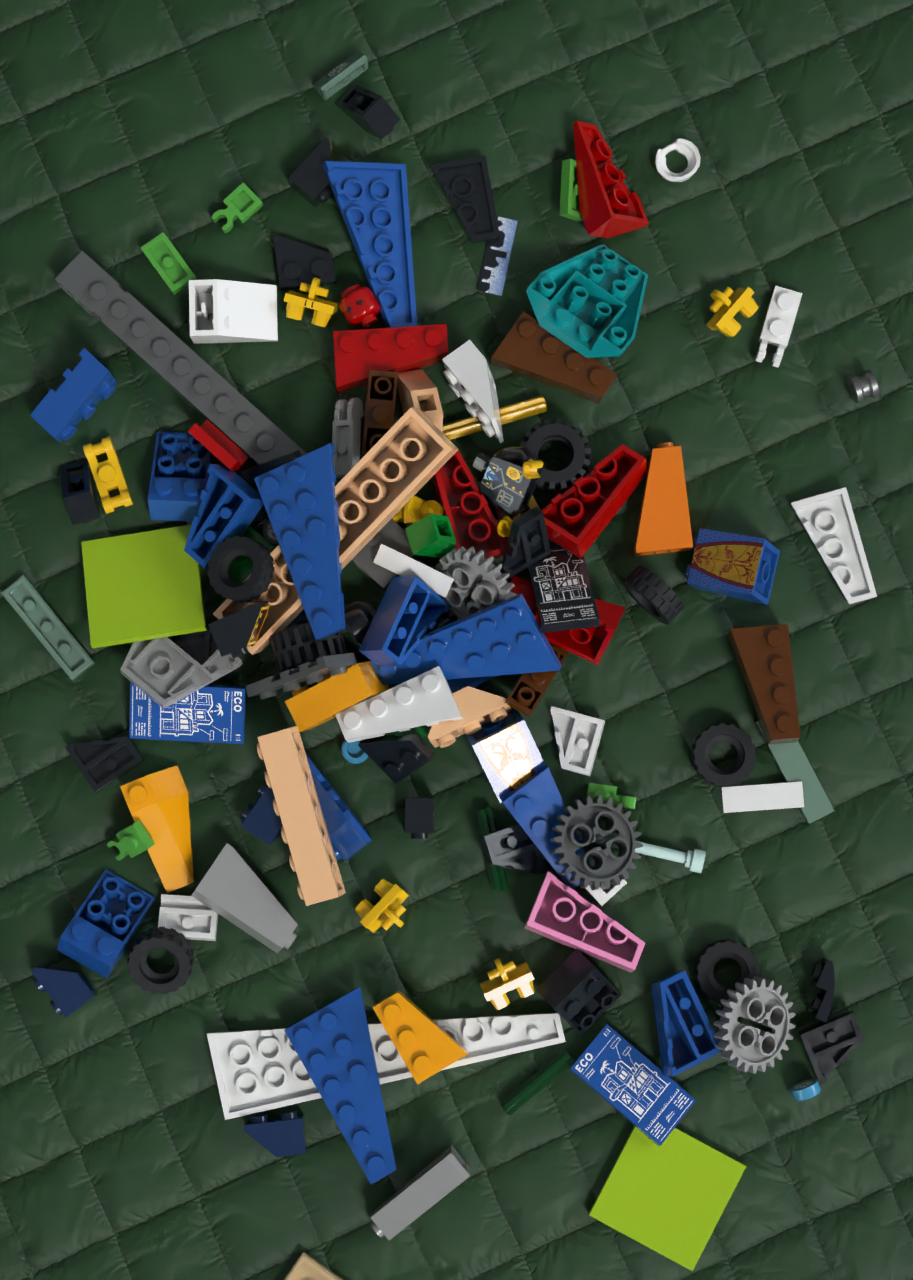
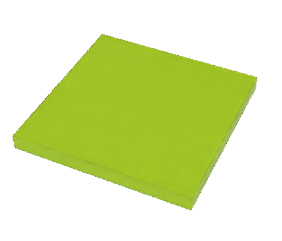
[81,524,207,648]
[589,1126,746,1271]

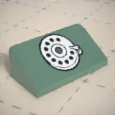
[313,52,368,101]

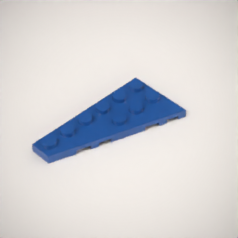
[322,161,417,328]
[254,443,345,640]
[370,593,562,685]
[284,986,397,1184]

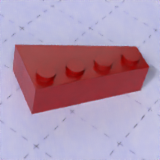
[431,450,507,560]
[510,576,626,665]

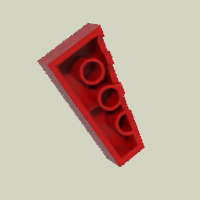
[333,324,448,394]
[541,444,648,559]

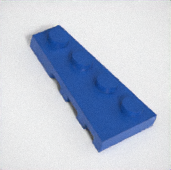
[501,765,592,889]

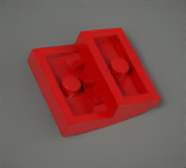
[188,419,252,471]

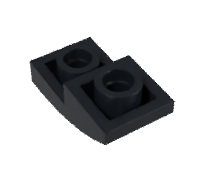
[810,958,835,1022]

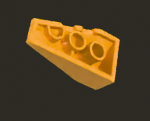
[120,765,194,893]

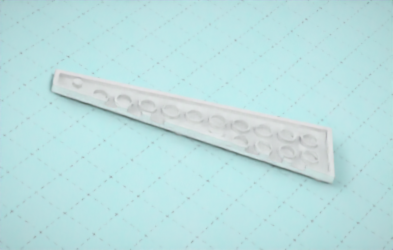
[207,1013,566,1120]

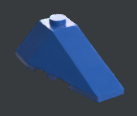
[305,752,373,861]

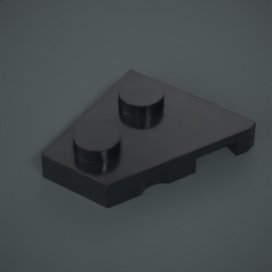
[273,235,336,291]
[358,733,435,784]
[798,1010,864,1086]

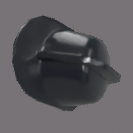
[344,601,377,646]

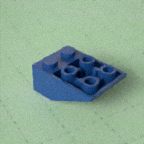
[147,432,213,522]
[57,869,155,979]

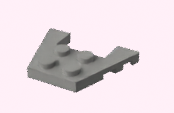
[120,637,243,709]

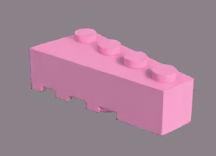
[524,871,645,973]

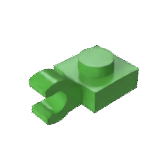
[587,783,636,809]

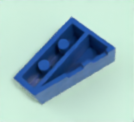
[30,348,118,443]
[359,576,452,666]
[651,970,723,1077]

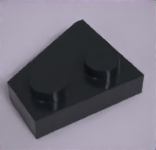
[500,506,551,580]
[65,736,144,793]
[479,823,548,875]

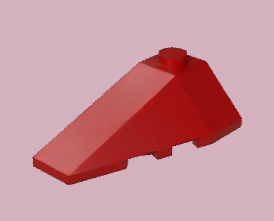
[573,121,649,238]

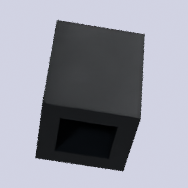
[405,798,434,839]

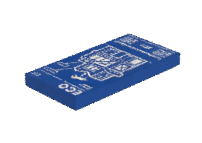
[129,682,246,744]
[569,1024,696,1146]

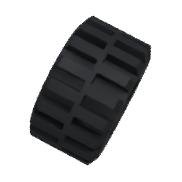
[520,418,591,494]
[269,622,348,673]

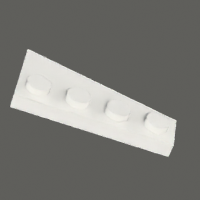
[791,487,877,605]
[335,666,463,743]

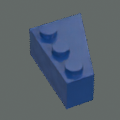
[184,464,263,568]

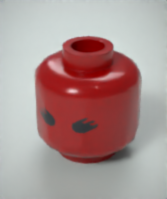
[339,284,380,328]

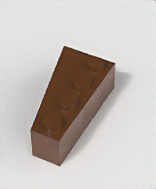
[491,311,617,404]
[727,624,801,745]

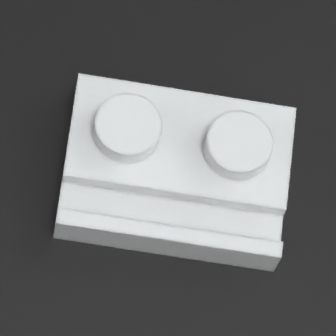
[158,894,218,941]

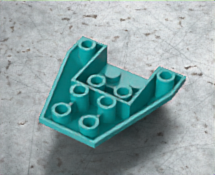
[526,244,648,358]

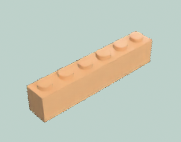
[257,726,346,906]

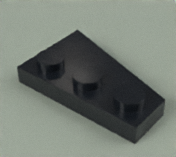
[430,155,500,244]

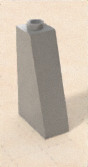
[191,843,298,953]
[370,1145,470,1240]

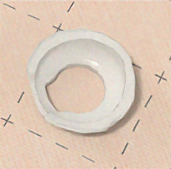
[655,138,701,182]

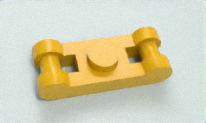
[83,436,134,514]

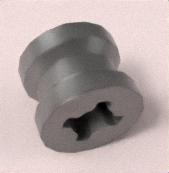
[847,369,879,403]

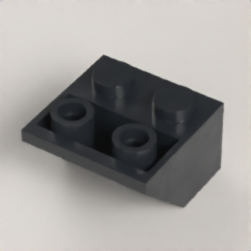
[536,949,622,1035]

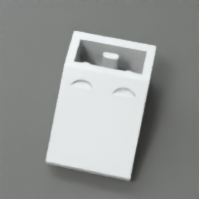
[189,279,278,344]
[442,340,504,444]

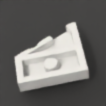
[550,706,605,776]

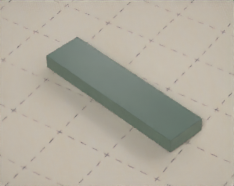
[1,575,95,681]
[755,720,834,824]

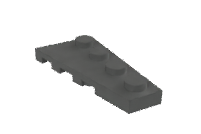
[245,653,357,700]

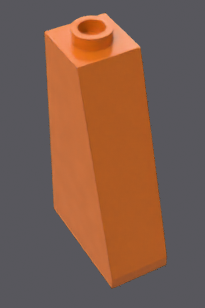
[634,442,693,557]

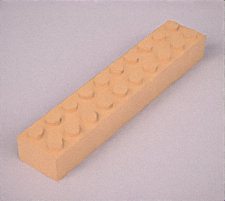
[213,407,459,655]

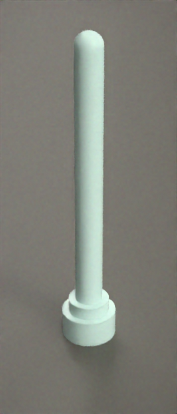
[575,829,706,874]

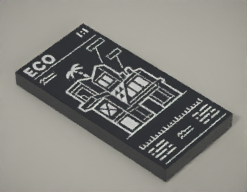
[527,542,600,633]

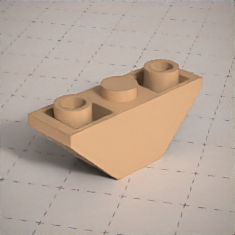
[397,369,443,432]
[428,686,512,748]

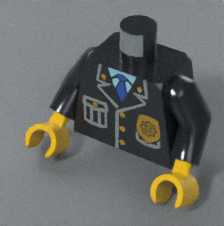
[473,446,546,537]

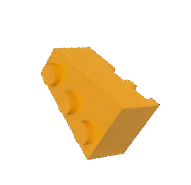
[285,661,390,732]
[372,990,468,1085]

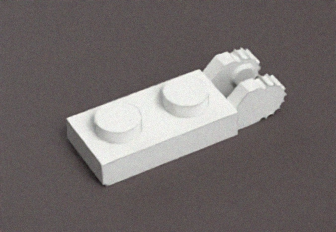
[755,286,803,368]
[332,398,364,478]

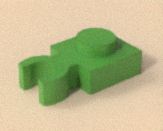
[212,182,263,233]
[107,820,155,860]

